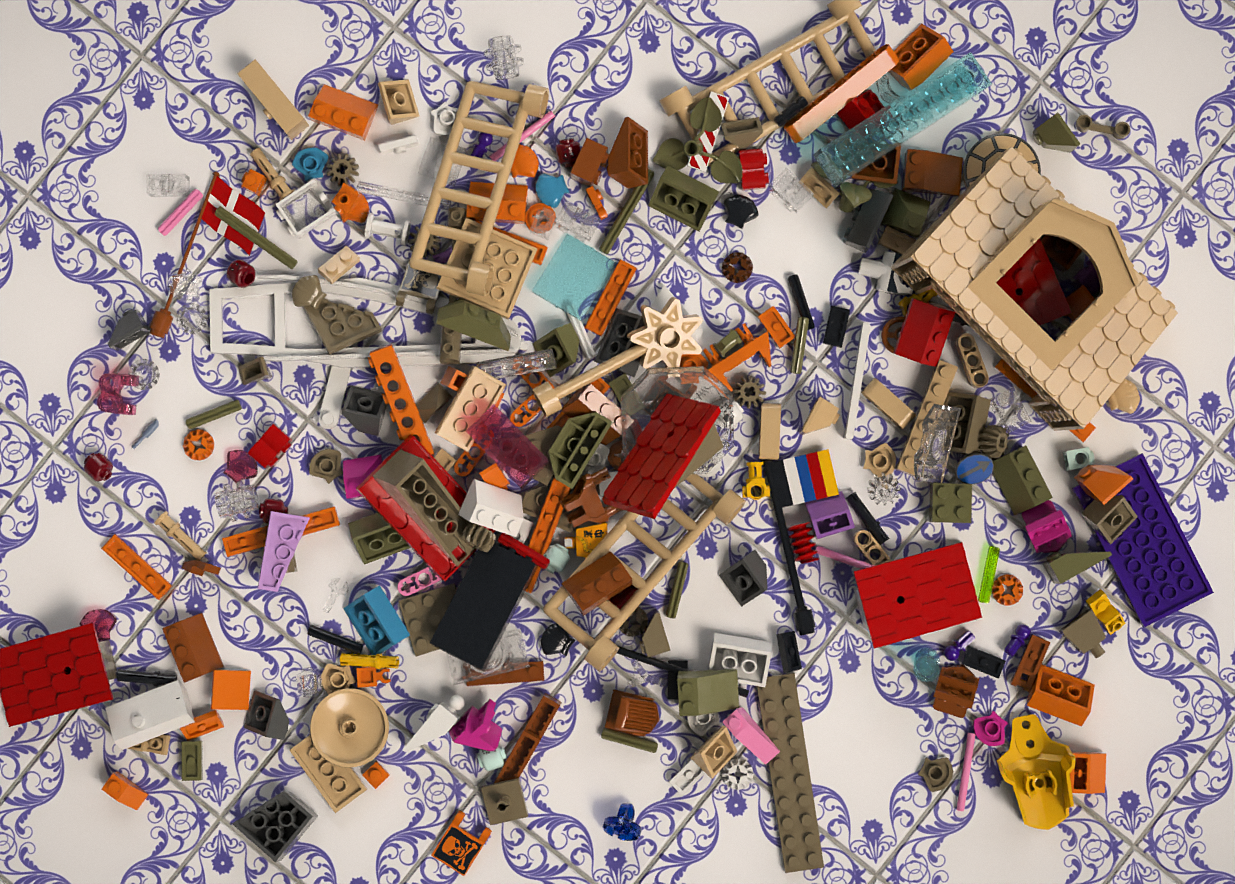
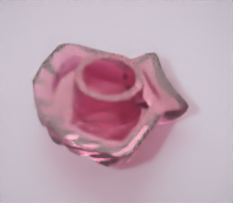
[223,450,258,485]
[79,609,117,640]

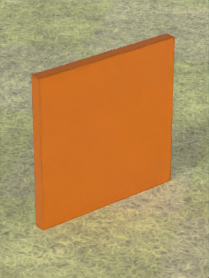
[211,670,251,710]

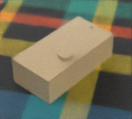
[237,59,309,140]

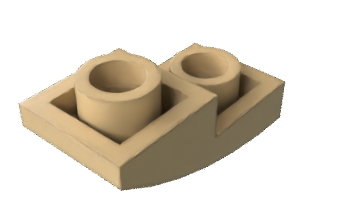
[128,734,171,755]

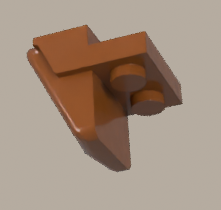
[933,664,980,718]
[605,689,660,737]

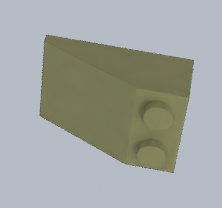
[1042,552,1112,584]
[677,669,739,716]

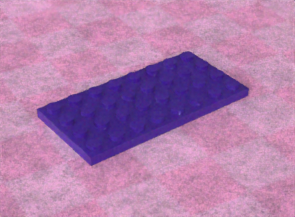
[1072,453,1214,628]

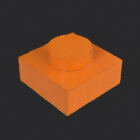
[362,761,390,789]

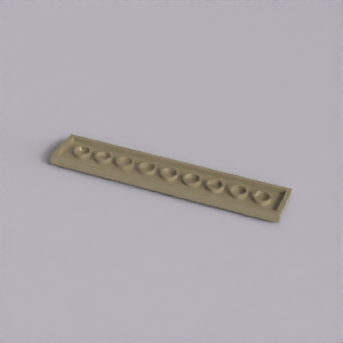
[757,673,824,873]

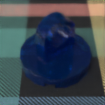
[602,803,642,841]

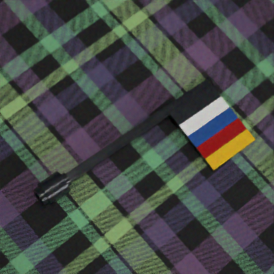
[763,449,839,636]

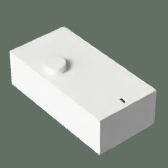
[105,680,195,750]

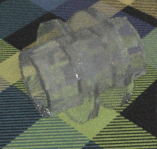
[484,35,524,80]
[214,480,260,522]

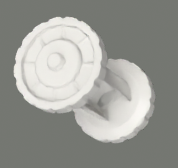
[365,213,411,246]

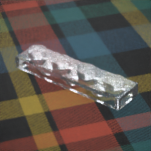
[476,349,557,379]

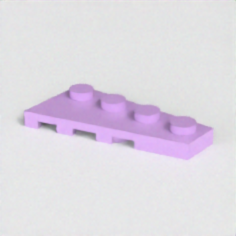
[257,511,310,592]

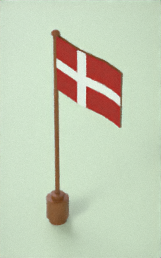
[149,171,265,338]

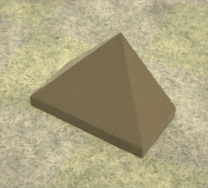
[721,117,763,150]
[238,356,272,385]
[416,383,452,423]

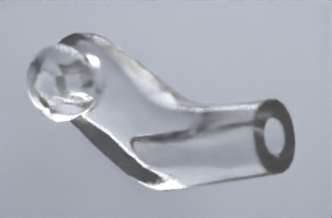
[876,74,904,108]

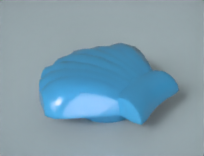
[292,148,329,181]
[535,173,570,208]

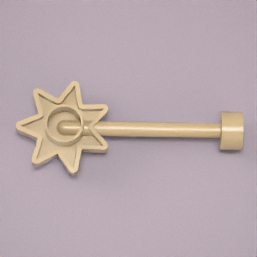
[532,297,703,417]

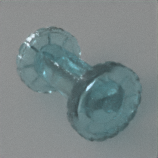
[913,648,940,682]

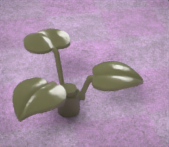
[653,97,743,184]
[811,160,899,213]

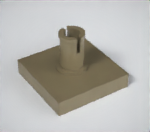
[481,778,529,825]

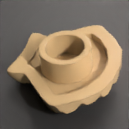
[1108,379,1140,414]
[863,443,896,480]
[321,664,356,694]

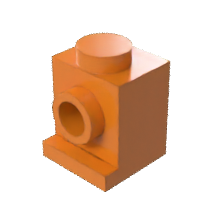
[241,169,267,196]
[331,183,364,214]

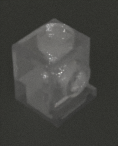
[529,208,557,240]

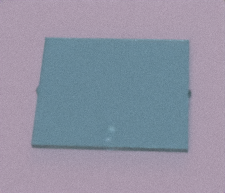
[532,234,617,322]

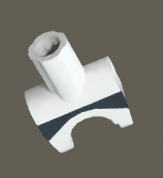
[858,251,913,295]

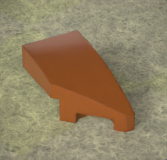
[182,560,221,576]

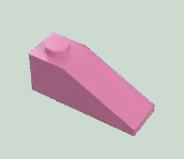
[723,707,780,765]

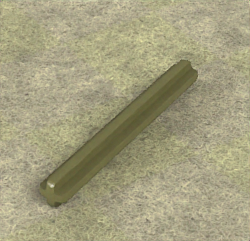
[599,169,654,254]
[215,206,298,269]

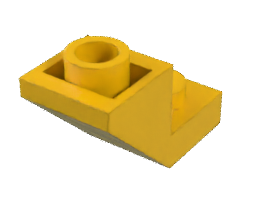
[1086,589,1126,635]

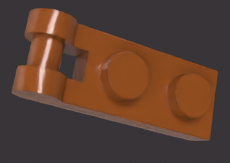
[1010,634,1051,692]

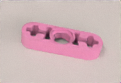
[397,567,441,596]

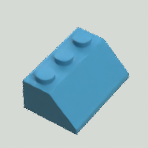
[343,585,410,655]

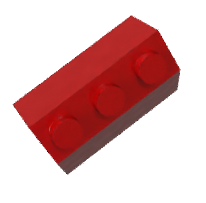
[893,298,955,367]

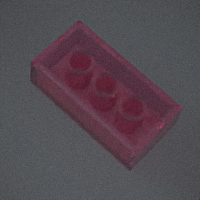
[466,404,550,489]

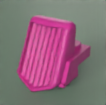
[1022,500,1072,553]
[449,699,502,751]

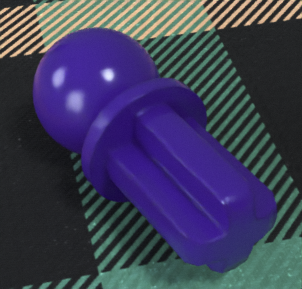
[471,132,493,158]
[1004,624,1031,656]
[944,630,975,661]

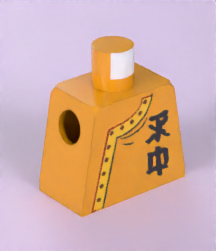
[565,523,608,558]

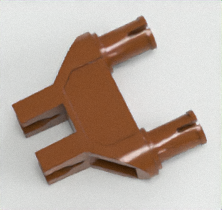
[559,467,623,528]

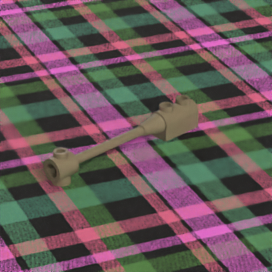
[440,207,467,364]

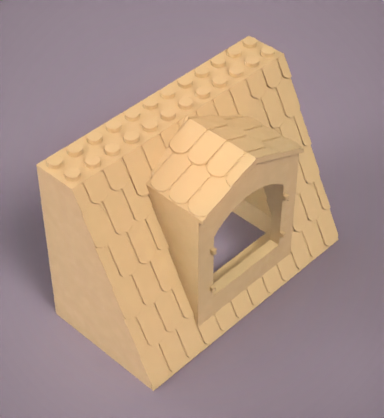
[890,147,1178,431]

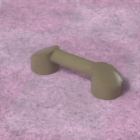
[1076,115,1130,139]

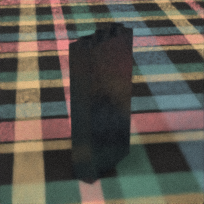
[430,540,538,672]

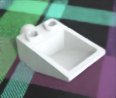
[403,695,465,752]

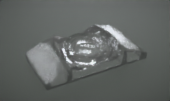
[914,404,961,483]
[446,629,530,685]

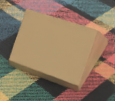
[378,80,420,125]
[690,725,737,779]

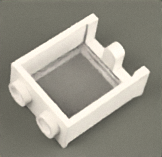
[275,179,337,239]

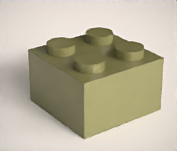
[929,483,972,523]

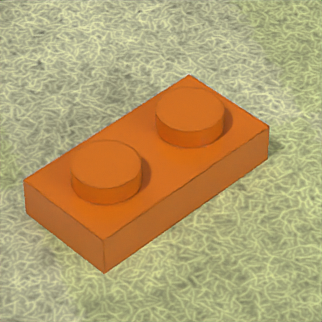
[758,306,795,349]
[180,710,224,741]

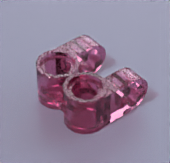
[97,373,139,415]

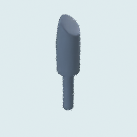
[132,420,159,449]

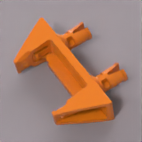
[702,323,771,392]

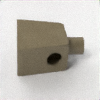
[1059,609,1106,658]

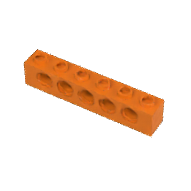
[368,343,434,455]

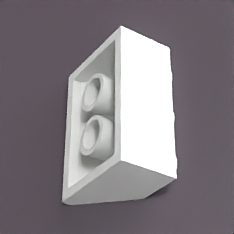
[458,478,523,537]
[708,633,772,687]

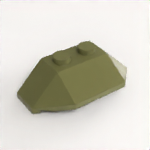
[436,299,511,351]
[548,412,613,489]

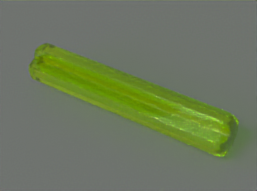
[978,546,1000,604]

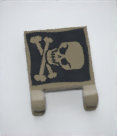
[396,259,441,314]

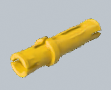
[340,653,399,669]

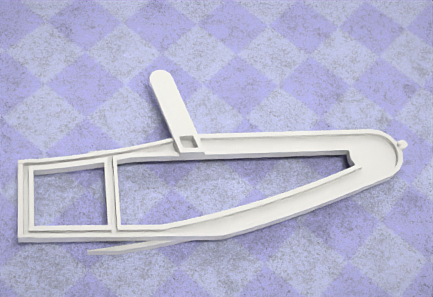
[209,275,528,429]

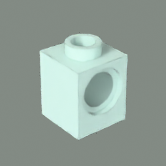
[1063,447,1094,471]

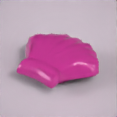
[973,711,1008,746]

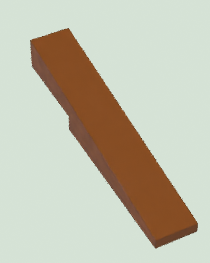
[494,693,562,783]

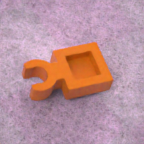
[586,186,608,220]
[356,667,391,688]

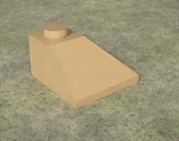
[799,397,840,435]

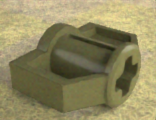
[713,329,742,357]

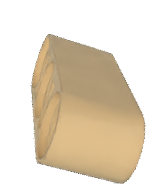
[955,333,989,388]
[861,378,916,430]
[759,403,781,460]
[853,530,892,566]

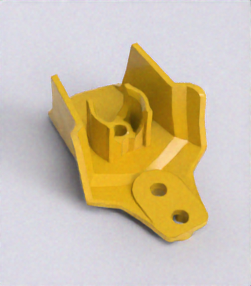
[996,714,1075,830]

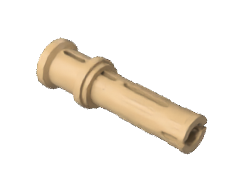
[250,148,294,201]
[154,511,207,561]

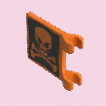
[431,811,492,876]

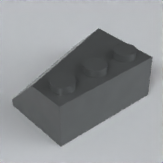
[232,791,318,862]

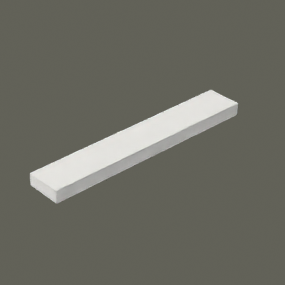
[844,323,871,440]

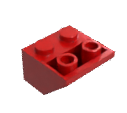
[837,89,894,141]

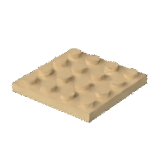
[436,218,537,319]

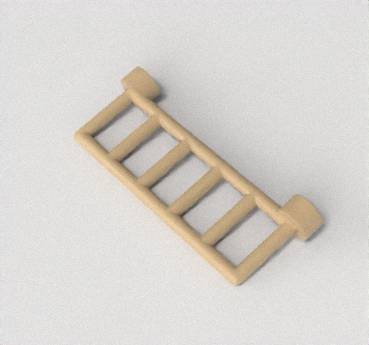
[660,0,876,167]
[409,81,549,296]
[543,472,746,672]

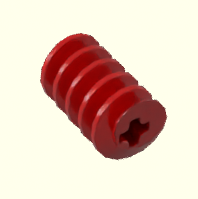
[787,522,819,564]

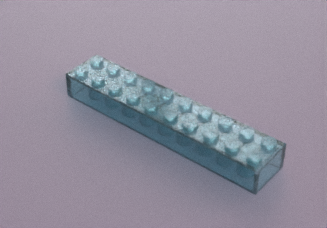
[813,52,992,188]

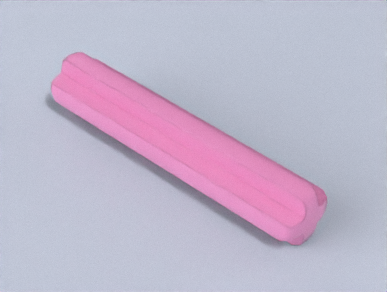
[158,189,203,236]

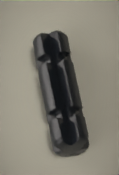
[774,96,808,127]

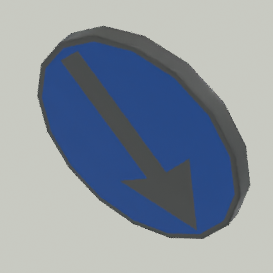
[955,453,994,484]

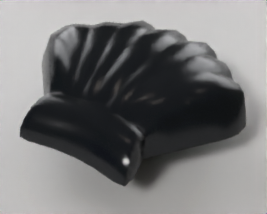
[724,195,759,229]
[540,623,576,656]

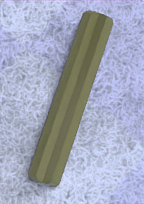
[790,317,809,374]
[186,400,242,429]
[666,561,688,619]
[601,728,658,753]

